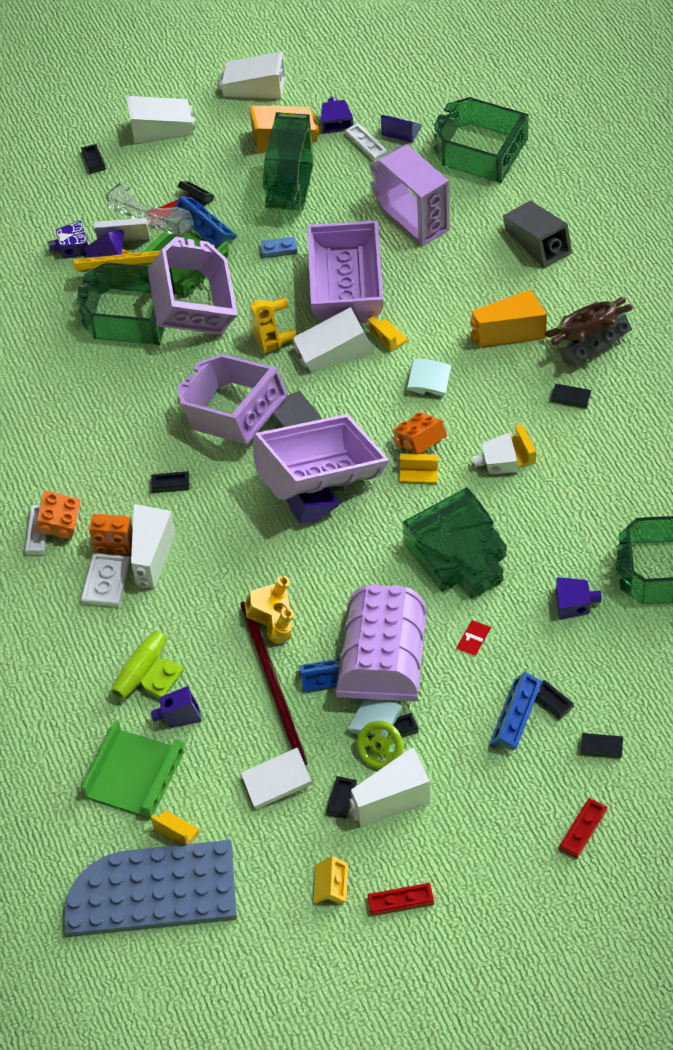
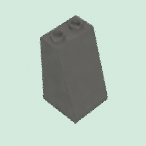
[503,201,572,268]
[270,391,322,429]

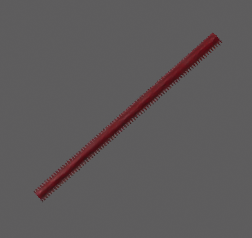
[240,601,308,766]

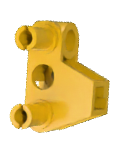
[249,297,296,354]
[245,576,294,644]

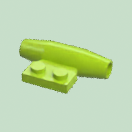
[111,631,184,700]

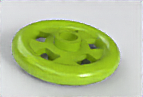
[357,721,403,770]

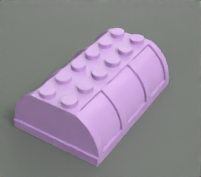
[307,220,383,324]
[253,414,389,499]
[336,584,427,702]

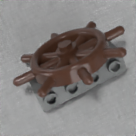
[545,297,633,365]

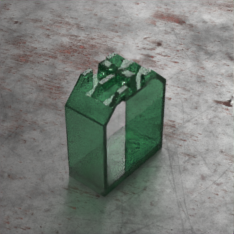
[433,97,529,184]
[263,112,314,211]
[76,262,175,345]
[615,516,673,604]

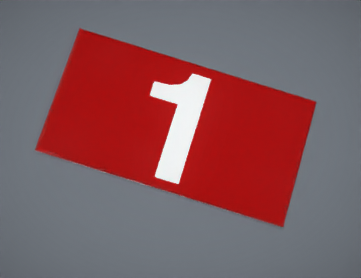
[456,620,492,656]

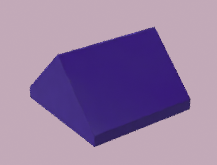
[381,115,422,143]
[84,230,124,272]

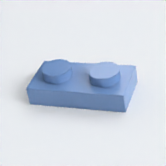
[261,237,298,258]

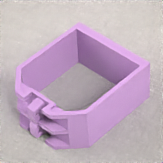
[369,144,450,246]
[148,237,237,335]
[177,354,288,445]

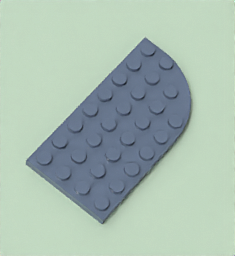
[65,840,237,937]

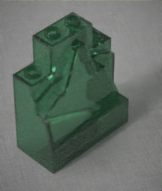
[403,487,507,599]

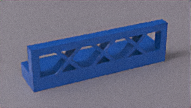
[172,196,237,249]
[299,659,340,692]
[489,671,542,750]

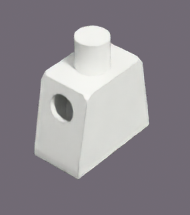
[473,433,519,475]

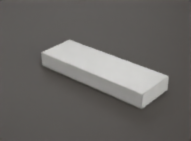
[345,123,388,161]
[25,505,48,555]

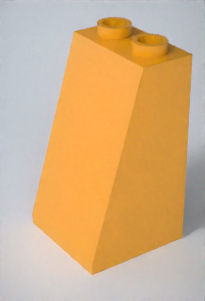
[249,106,319,154]
[470,289,547,347]

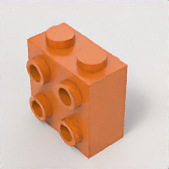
[392,412,447,454]
[34,490,81,540]
[89,514,133,555]

